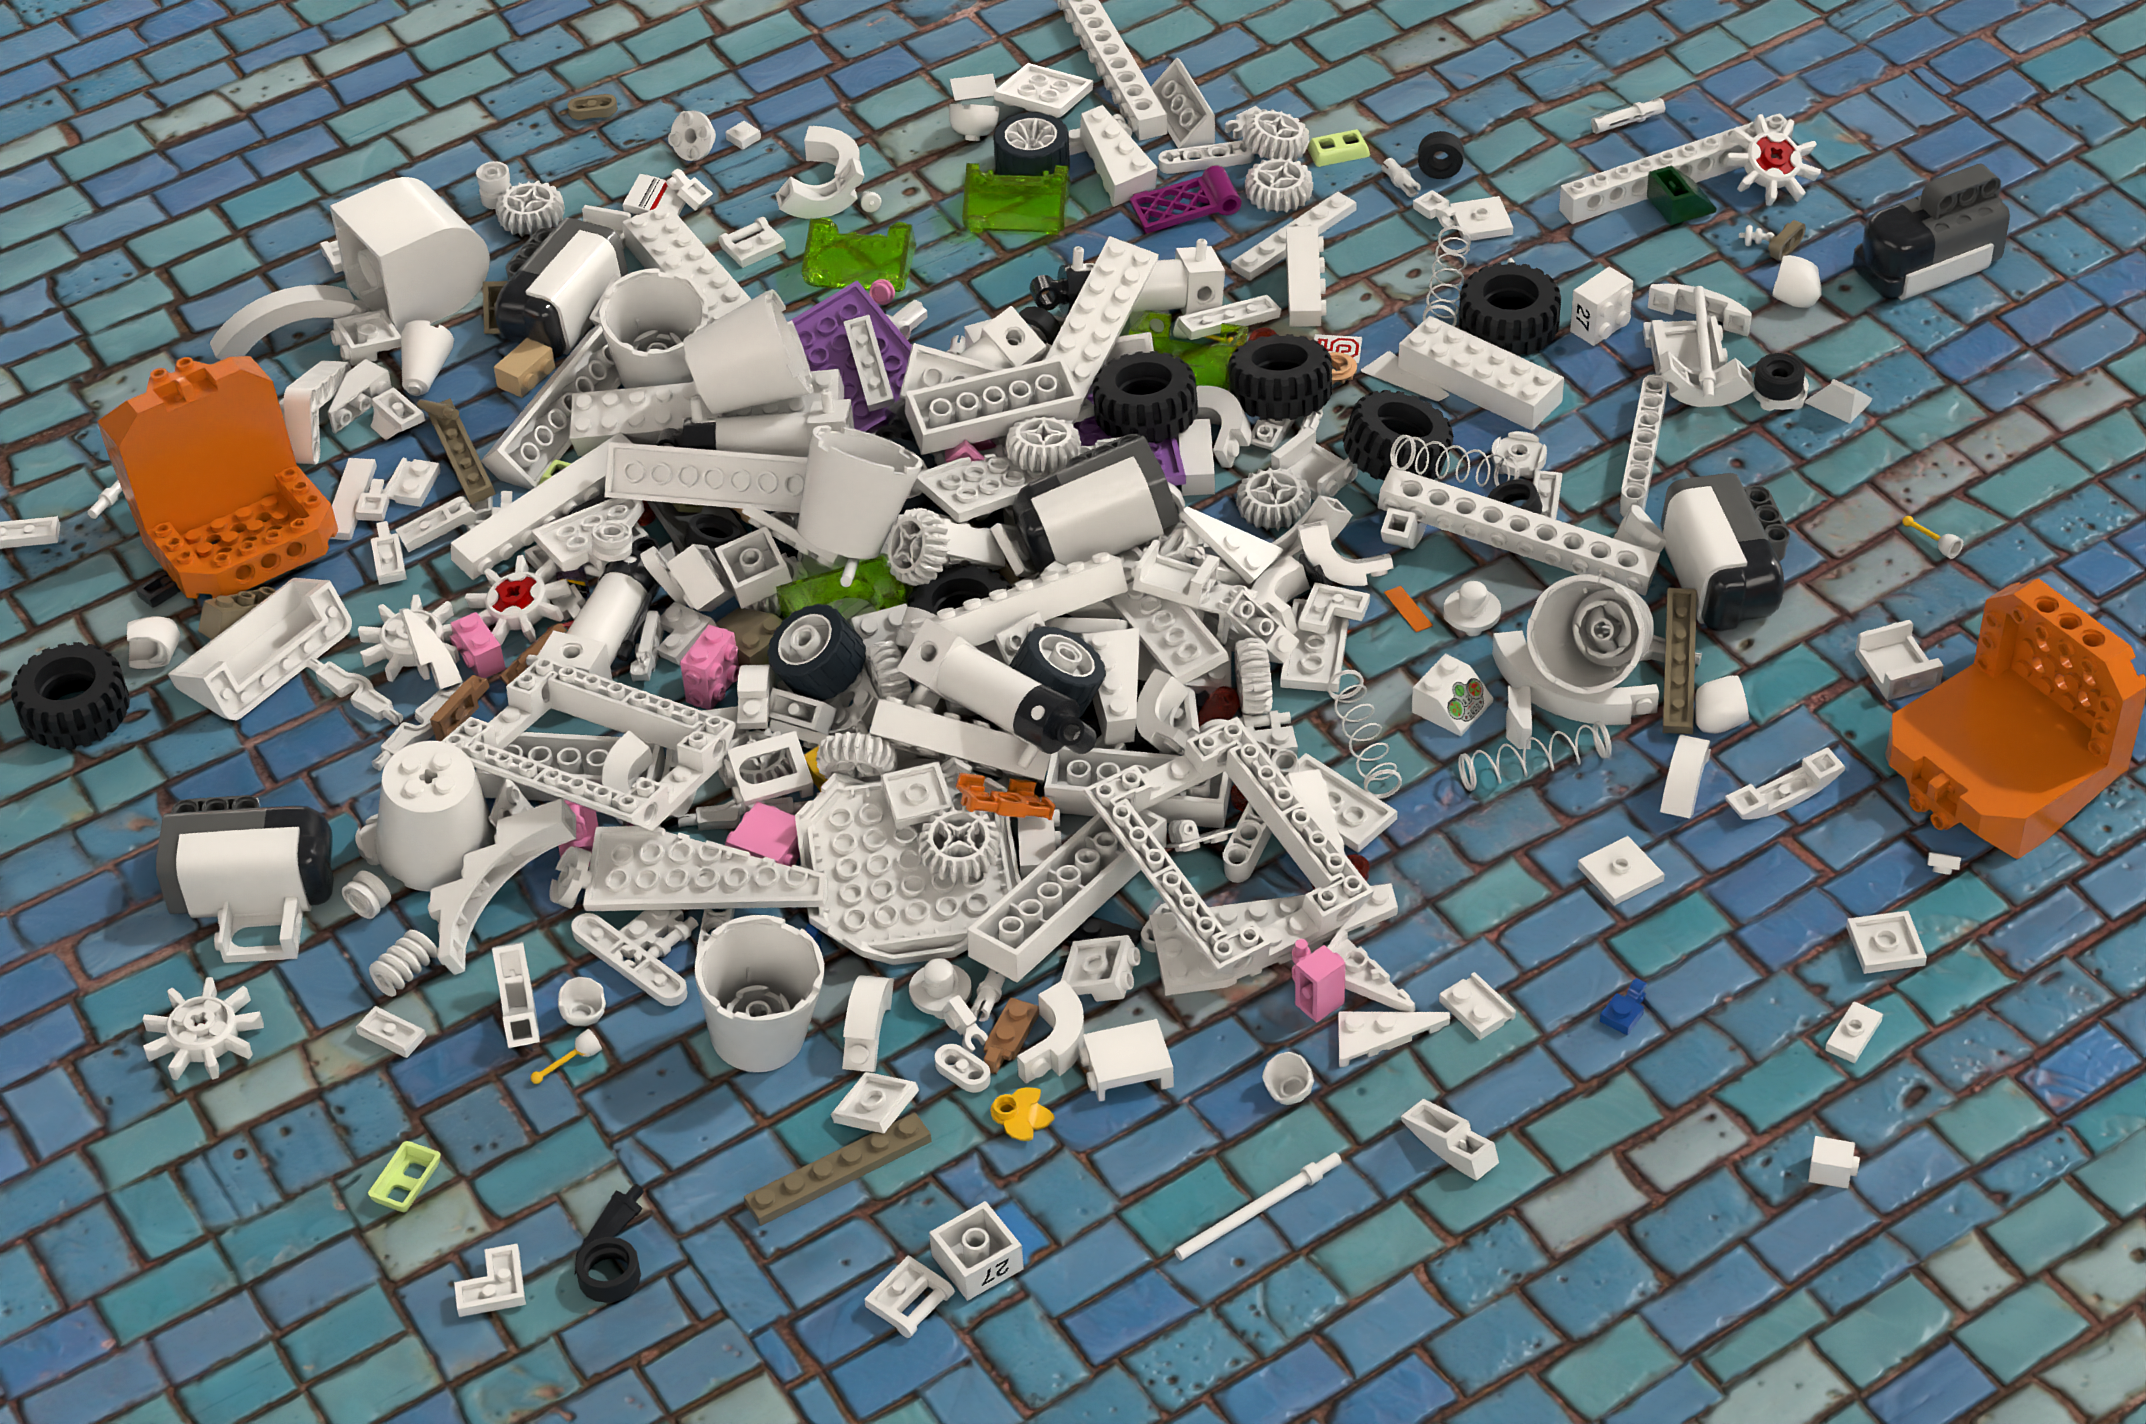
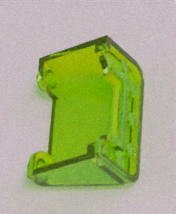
[962,163,1071,235]

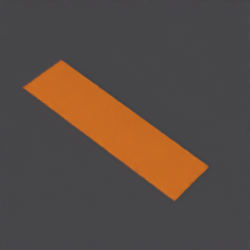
[1384,586,1433,632]

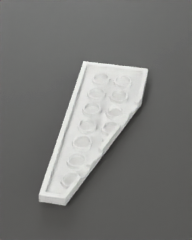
[914,437,1121,523]
[583,826,828,911]
[1149,883,1398,996]

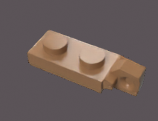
[498,623,567,686]
[430,675,489,742]
[983,997,1039,1074]

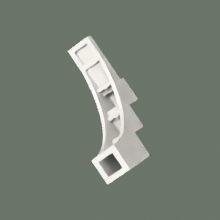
[428,798,576,975]

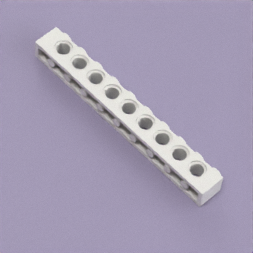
[1057,0,1167,141]
[1559,113,1794,224]
[1377,466,1660,596]

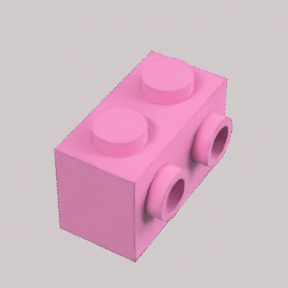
[450,612,506,678]

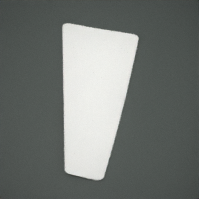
[1361,351,1449,401]

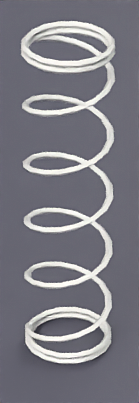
[1423,225,1471,327]
[1390,435,1520,487]
[1327,670,1402,799]
[1458,721,1612,791]

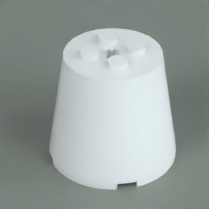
[599,268,708,388]
[684,289,813,415]
[797,425,923,559]
[1527,574,1654,694]
[375,741,496,892]
[695,915,824,1072]

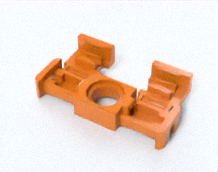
[956,773,1056,820]

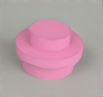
[869,279,895,305]

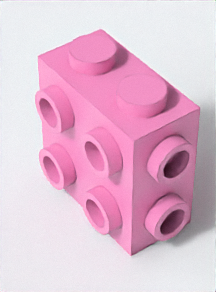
[680,624,740,710]
[725,802,800,867]

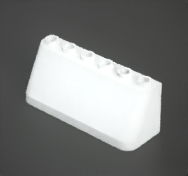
[168,578,352,720]

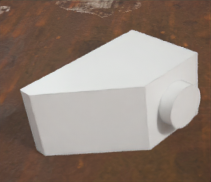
[768,688,837,735]

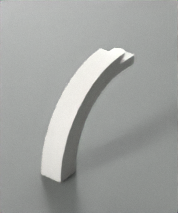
[210,285,370,360]
[1192,495,1353,590]
[1492,630,1659,725]

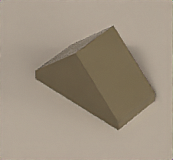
[483,281,508,334]

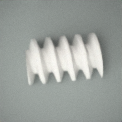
[369,930,437,997]

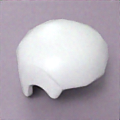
[558,977,606,1027]
[1262,1052,1314,1105]

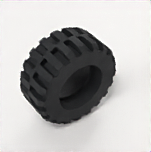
[1459,262,1561,356]
[1228,334,1332,421]
[1092,351,1198,444]
[1343,390,1454,481]
[907,564,1013,616]
[11,642,130,750]

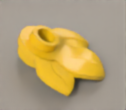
[990,1087,1055,1141]

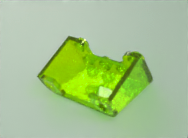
[801,217,917,292]
[1129,310,1248,390]

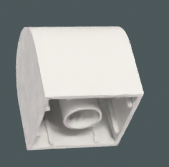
[330,177,490,336]

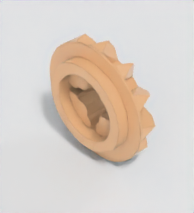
[1329,352,1357,385]

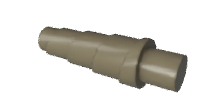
[417,400,459,420]

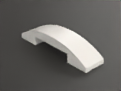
[1648,284,1752,337]
[1725,747,1845,819]

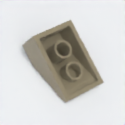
[715,607,783,667]

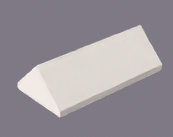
[1151,58,1215,149]

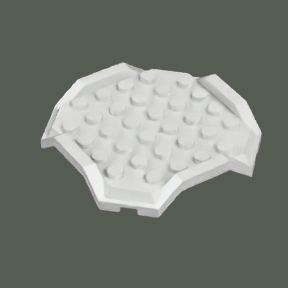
[795,757,1021,965]

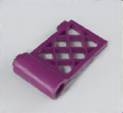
[1130,165,1242,234]

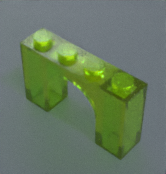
[776,555,908,618]

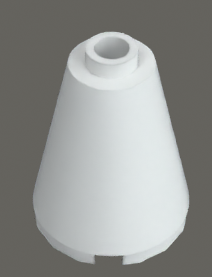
[401,320,454,396]

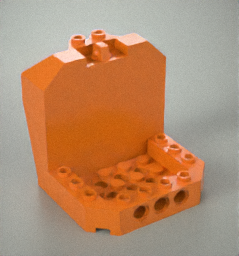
[97,356,338,599]
[1885,578,2146,860]

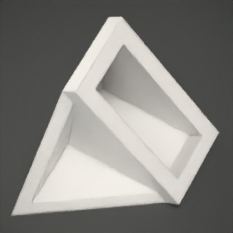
[1804,379,1873,423]

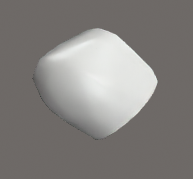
[1772,255,1821,308]
[127,616,180,669]
[1694,676,1749,734]

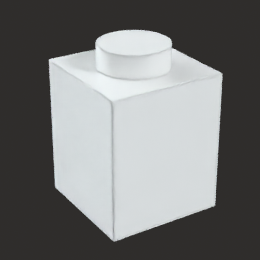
[1808,1136,1860,1189]

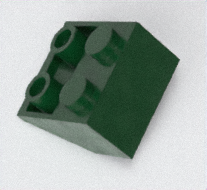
[1647,165,1717,225]

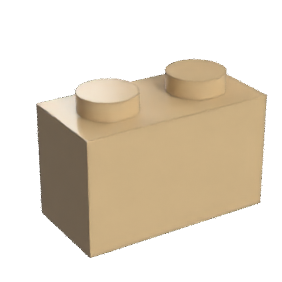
[494,338,555,398]

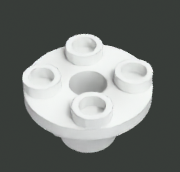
[668,111,716,161]
[1443,581,1501,636]
[909,958,972,1019]

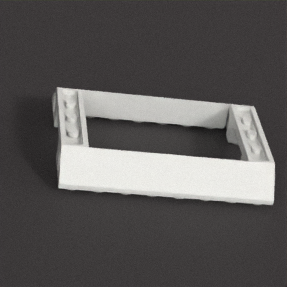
[441,657,736,831]
[1083,717,1374,976]

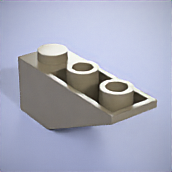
[198,587,276,640]

